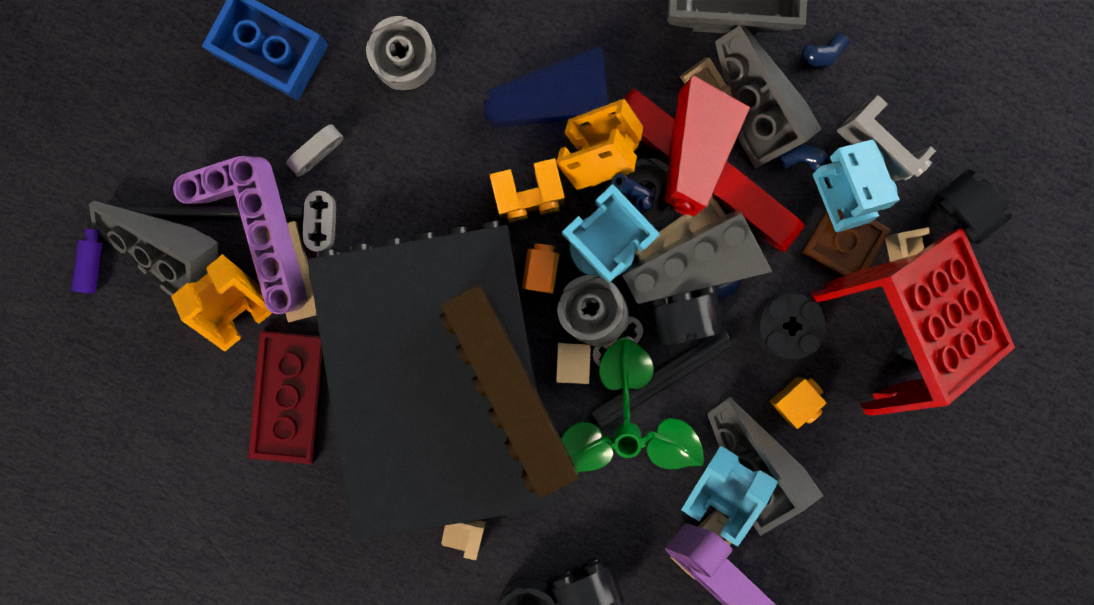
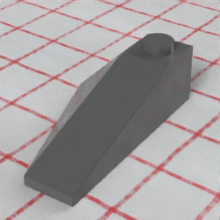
[715,25,822,168]
[89,201,218,296]
[707,397,823,536]

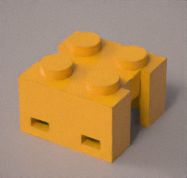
[556,99,643,190]
[489,158,565,223]
[171,254,272,351]

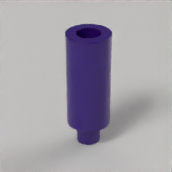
[71,228,103,294]

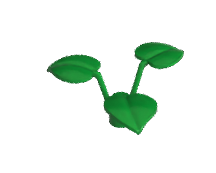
[561,338,704,472]

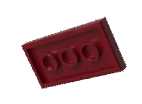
[248,331,324,464]

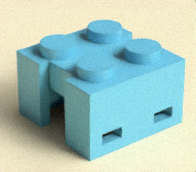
[813,139,900,232]
[562,184,660,283]
[681,446,778,546]

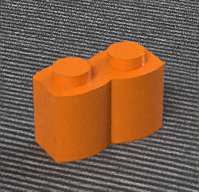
[521,243,560,294]

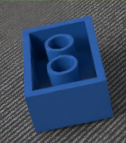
[202,0,328,101]

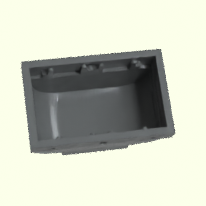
[667,0,807,35]

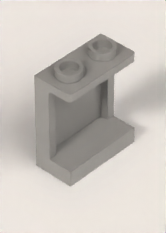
[836,95,936,182]

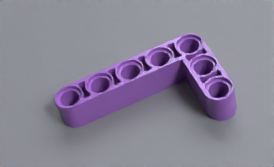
[173,156,307,314]
[665,523,776,605]

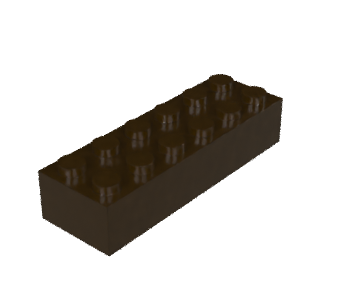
[439,285,579,499]

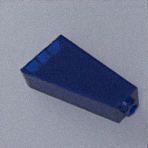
[483,46,608,128]

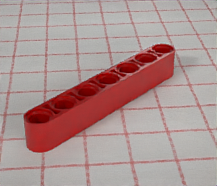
[612,89,805,252]

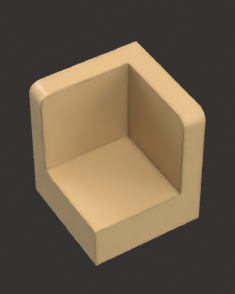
[885,227,930,262]
[556,342,591,384]
[441,520,486,560]

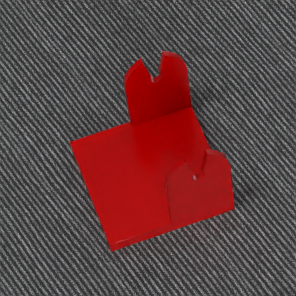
[810,228,1015,415]

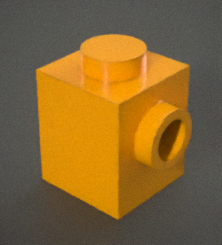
[769,376,827,429]

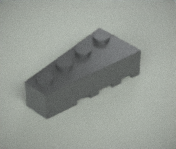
[622,209,772,304]

